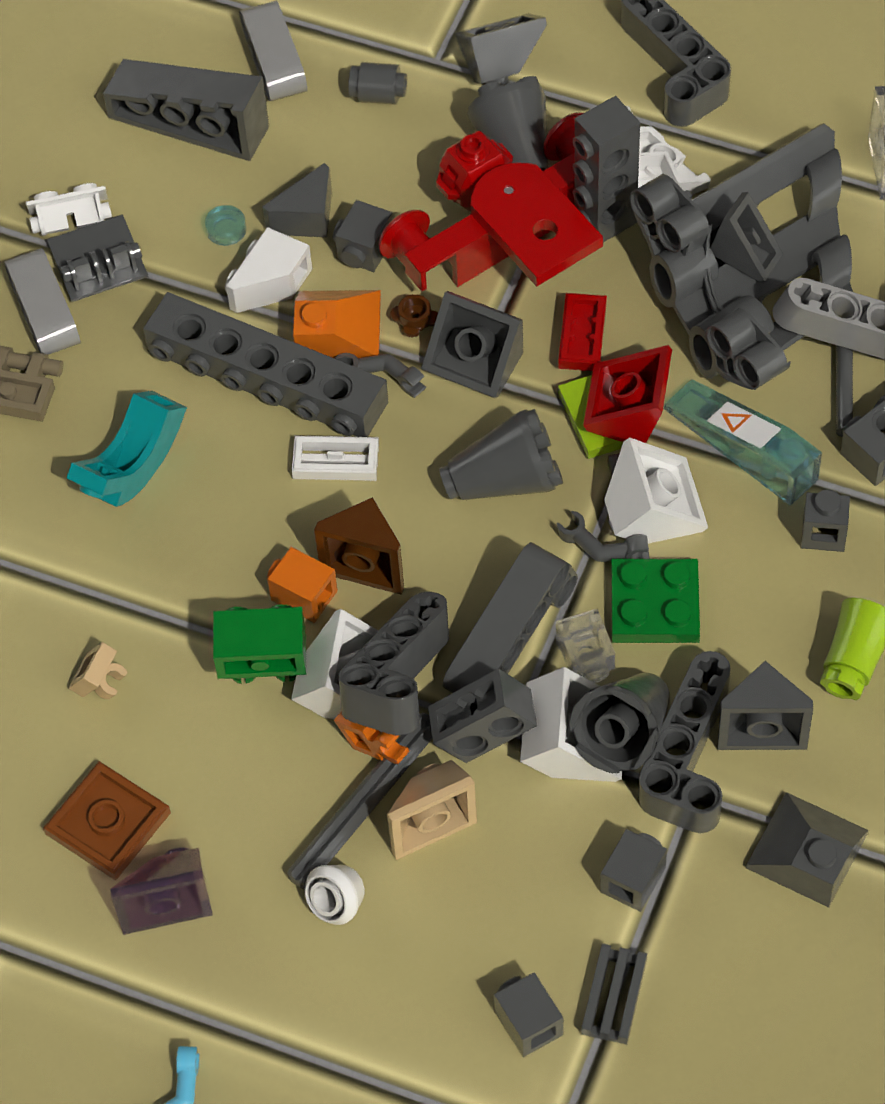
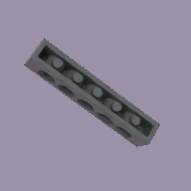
[143,292,389,437]

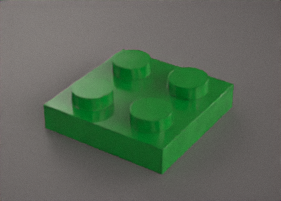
[611,559,700,643]

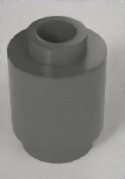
[349,62,407,104]

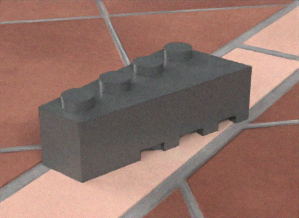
[103,59,269,161]

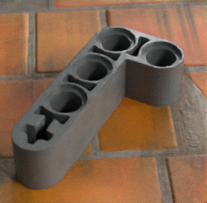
[621,0,731,127]
[442,542,578,693]
[338,592,449,735]
[638,651,731,833]

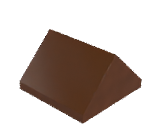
[314,497,404,595]

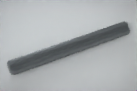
[288,712,433,889]

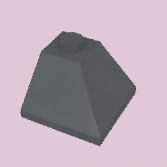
[455,13,547,85]
[746,792,868,908]

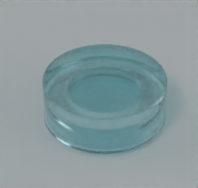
[205,205,246,246]

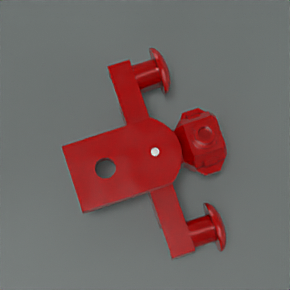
[379,112,603,292]

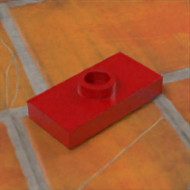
[558,293,607,371]

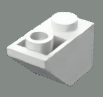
[225,227,312,313]

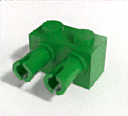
[213,604,306,684]

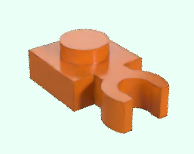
[334,711,409,764]

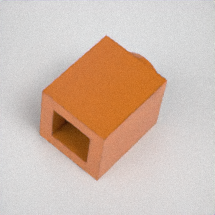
[267,547,338,623]

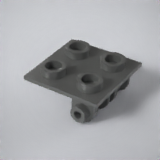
[47,214,148,302]

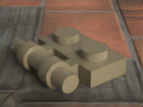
[0,346,63,422]

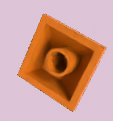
[293,290,381,359]

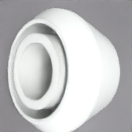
[305,865,365,925]

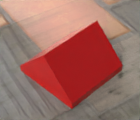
[583,345,672,443]

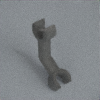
[335,353,426,398]
[557,511,650,562]

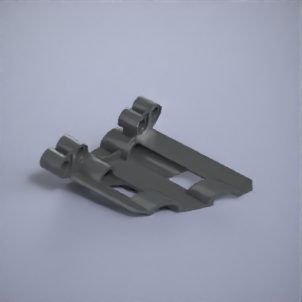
[630,123,853,390]

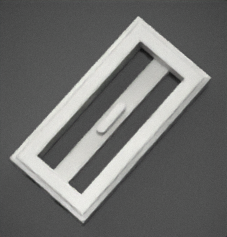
[292,436,379,481]

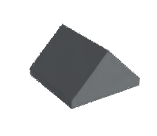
[421,291,523,398]
[717,661,813,750]

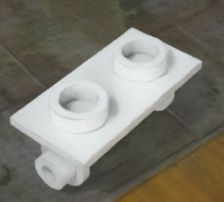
[26,183,112,236]

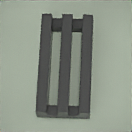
[581,944,647,1045]

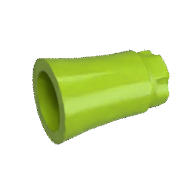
[820,598,885,700]

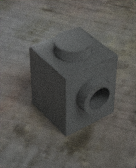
[333,200,393,272]

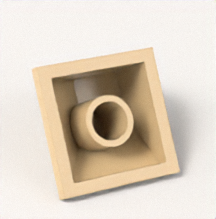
[387,760,477,860]

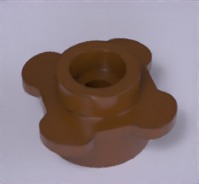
[391,294,438,337]

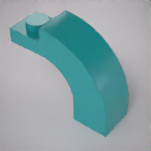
[67,391,187,507]

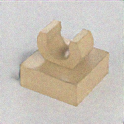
[68,642,127,699]

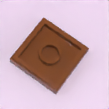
[43,761,171,881]

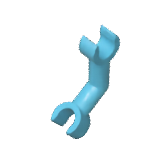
[164,1046,200,1104]

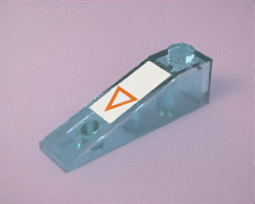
[664,379,822,506]

